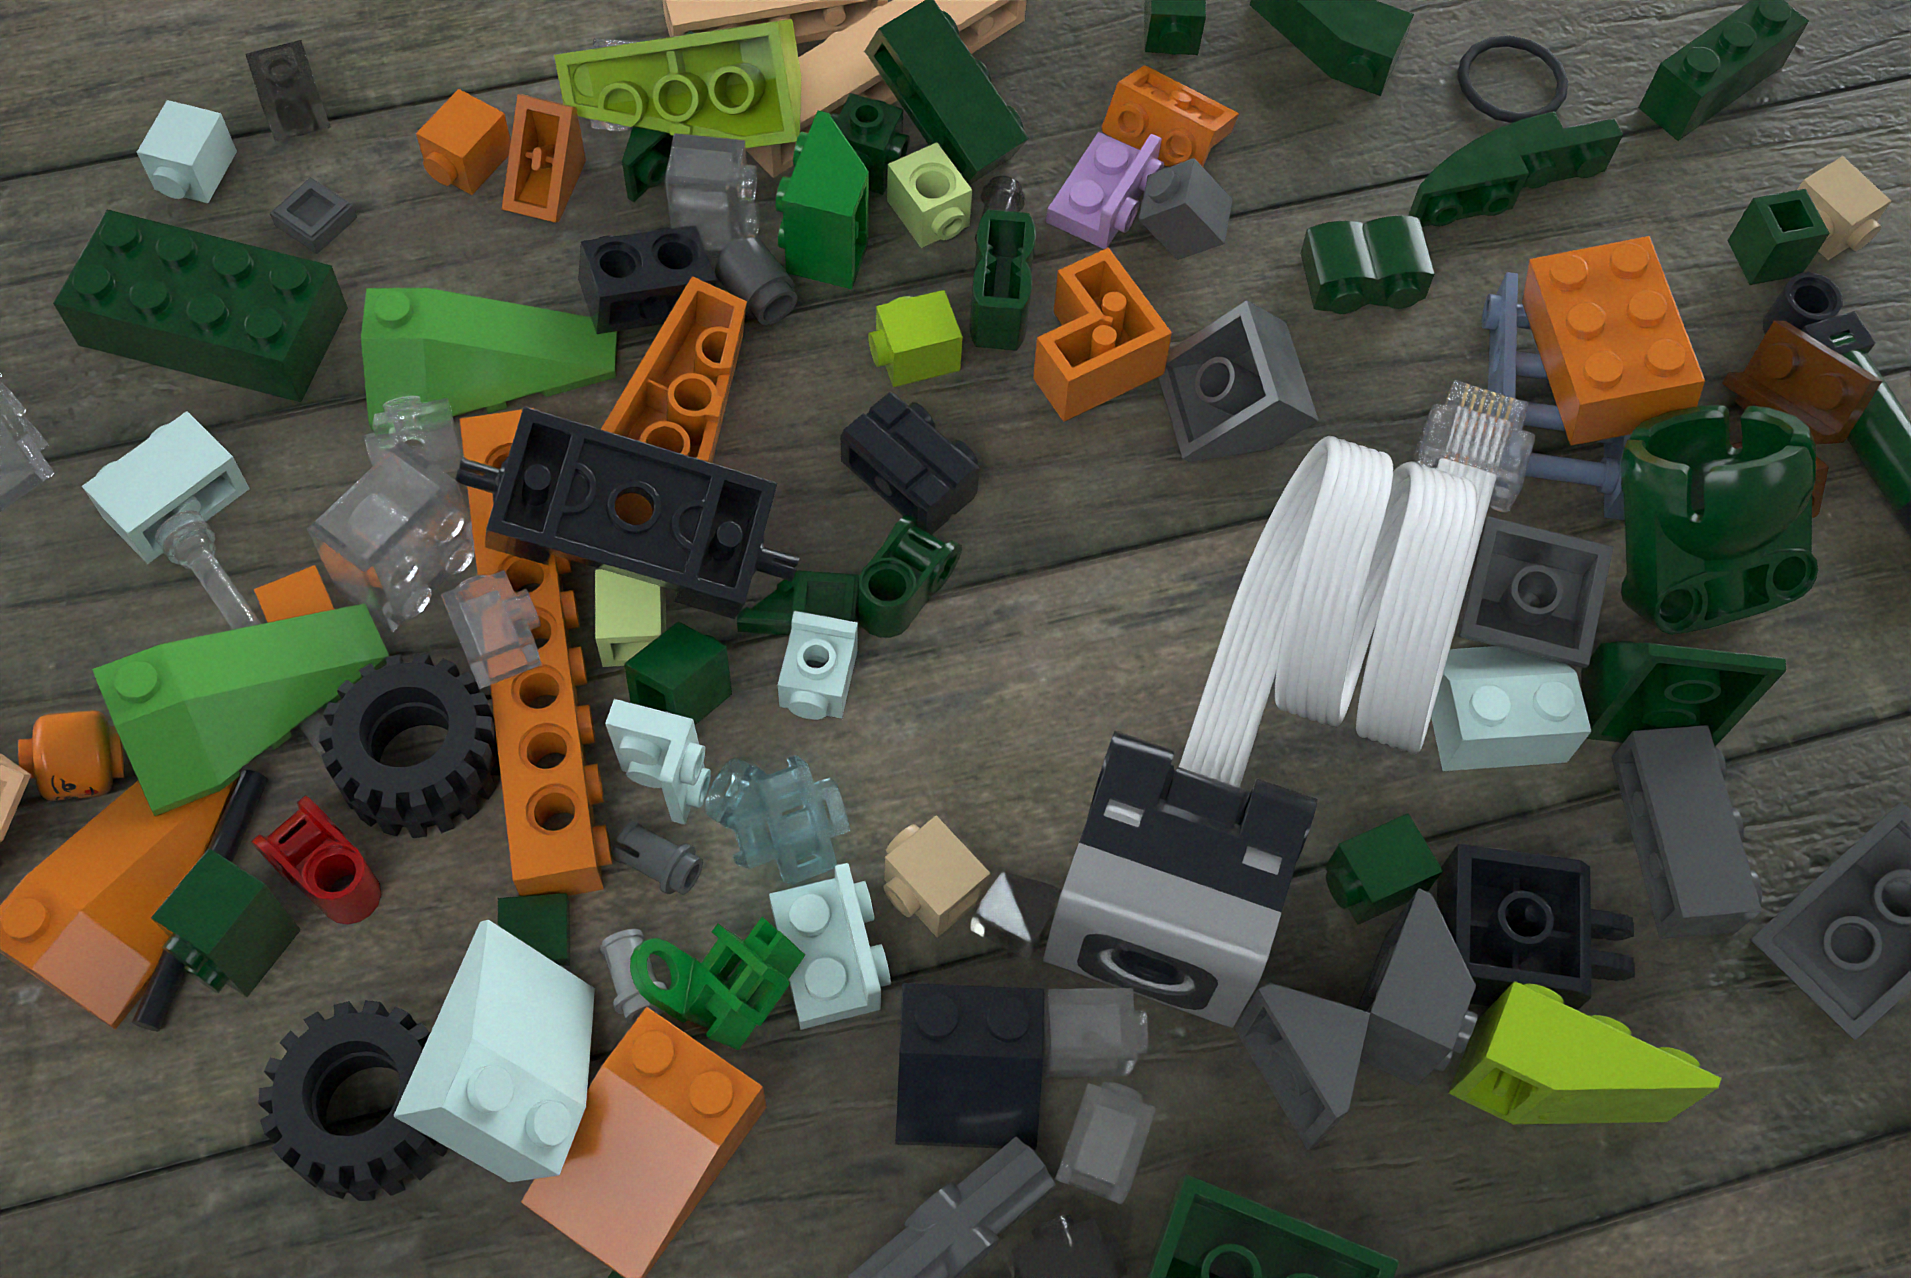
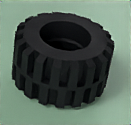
[319,653,501,838]
[258,1000,448,1201]

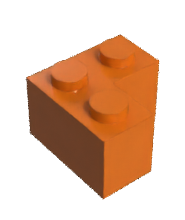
[1033,247,1172,422]

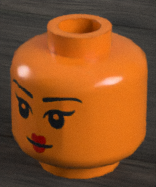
[18,710,124,801]

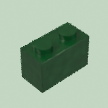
[151,848,301,997]

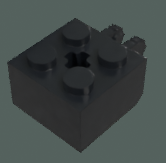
[1437,843,1635,1010]

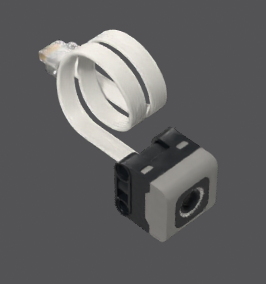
[1043,380,1535,1028]

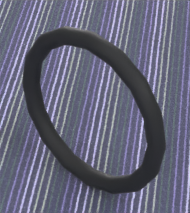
[1457,35,1569,123]

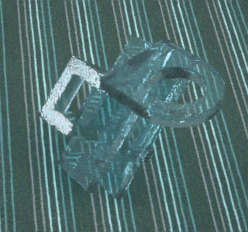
[705,755,851,885]

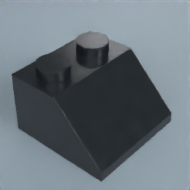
[895,983,1044,1150]

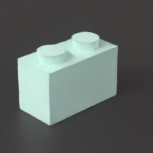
[82,411,250,564]

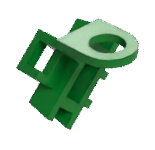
[630,917,805,1050]

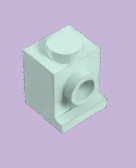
[778,611,858,720]

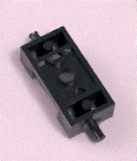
[455,406,799,619]

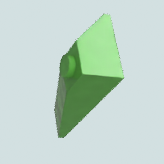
[361,288,618,430]
[92,603,389,816]

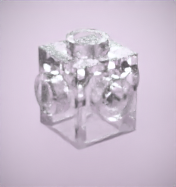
[364,396,464,490]

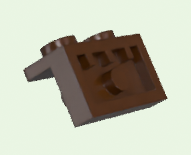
[1722,321,1883,445]

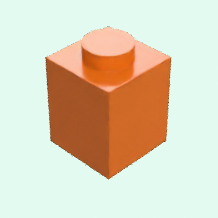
[416,89,511,195]

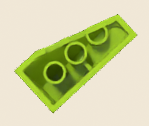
[554,19,801,149]

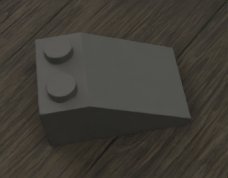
[1750,801,1911,1041]

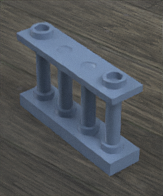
[1481,272,1631,520]

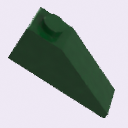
[1250,0,1414,96]

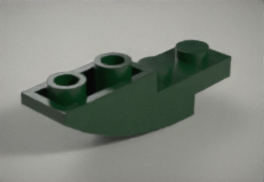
[1408,111,1623,227]

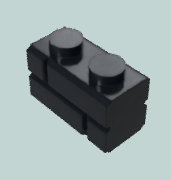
[840,392,980,535]

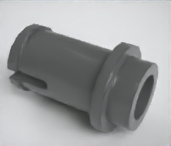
[612,821,703,895]

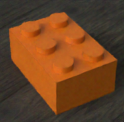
[1522,236,1705,446]

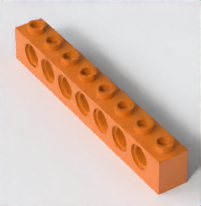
[460,408,613,896]

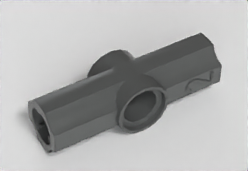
[847,1137,1056,1278]

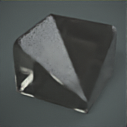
[970,871,1062,961]

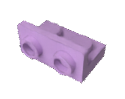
[1046,132,1164,249]

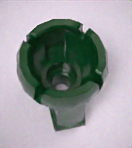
[1620,405,1818,635]

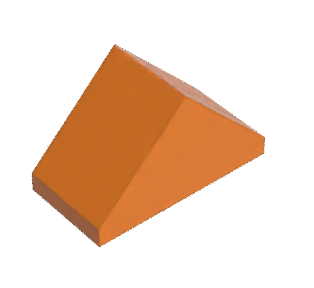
[501,94,586,223]

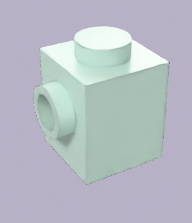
[137,100,237,203]

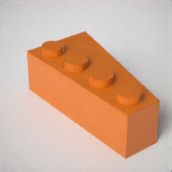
[601,276,747,525]

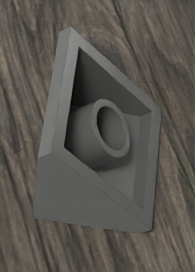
[1235,983,1370,1151]

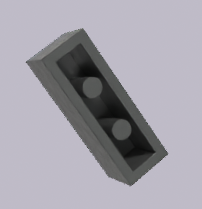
[1611,725,1762,939]

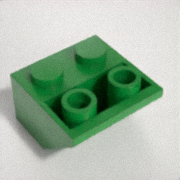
[775,110,869,289]

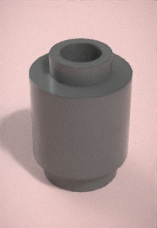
[715,238,798,325]

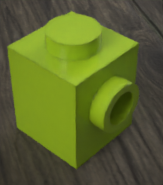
[868,290,963,387]

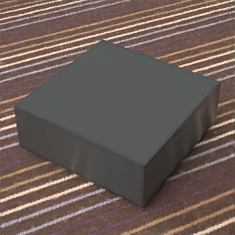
[270,177,357,254]

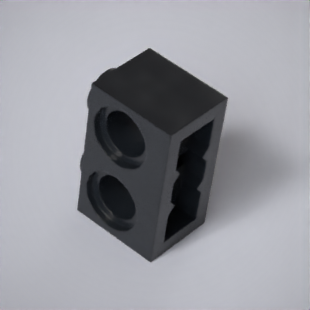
[578,225,716,334]

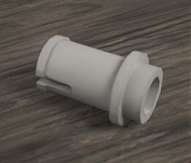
[600,929,668,1024]

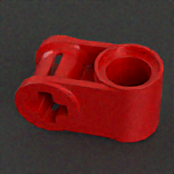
[251,795,382,924]

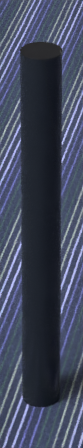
[132,770,268,1032]

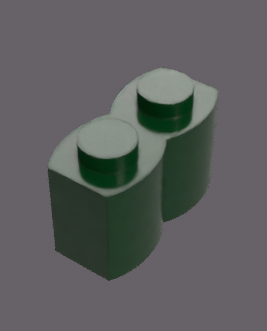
[969,209,1036,351]
[1300,216,1435,314]

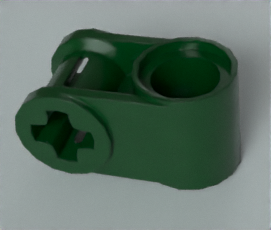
[858,514,962,638]

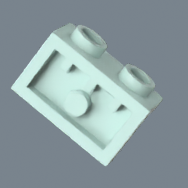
[605,699,711,825]
[769,863,891,1030]

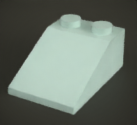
[393,920,595,1182]

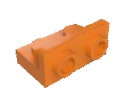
[1102,65,1239,167]

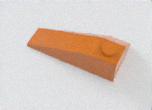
[0,777,239,1030]

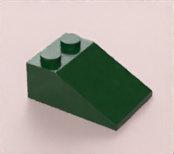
[1581,641,1786,747]

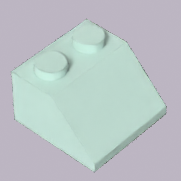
[1431,646,1591,771]

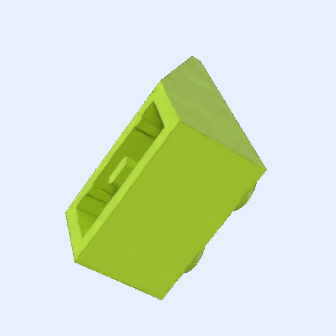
[1448,981,1721,1125]

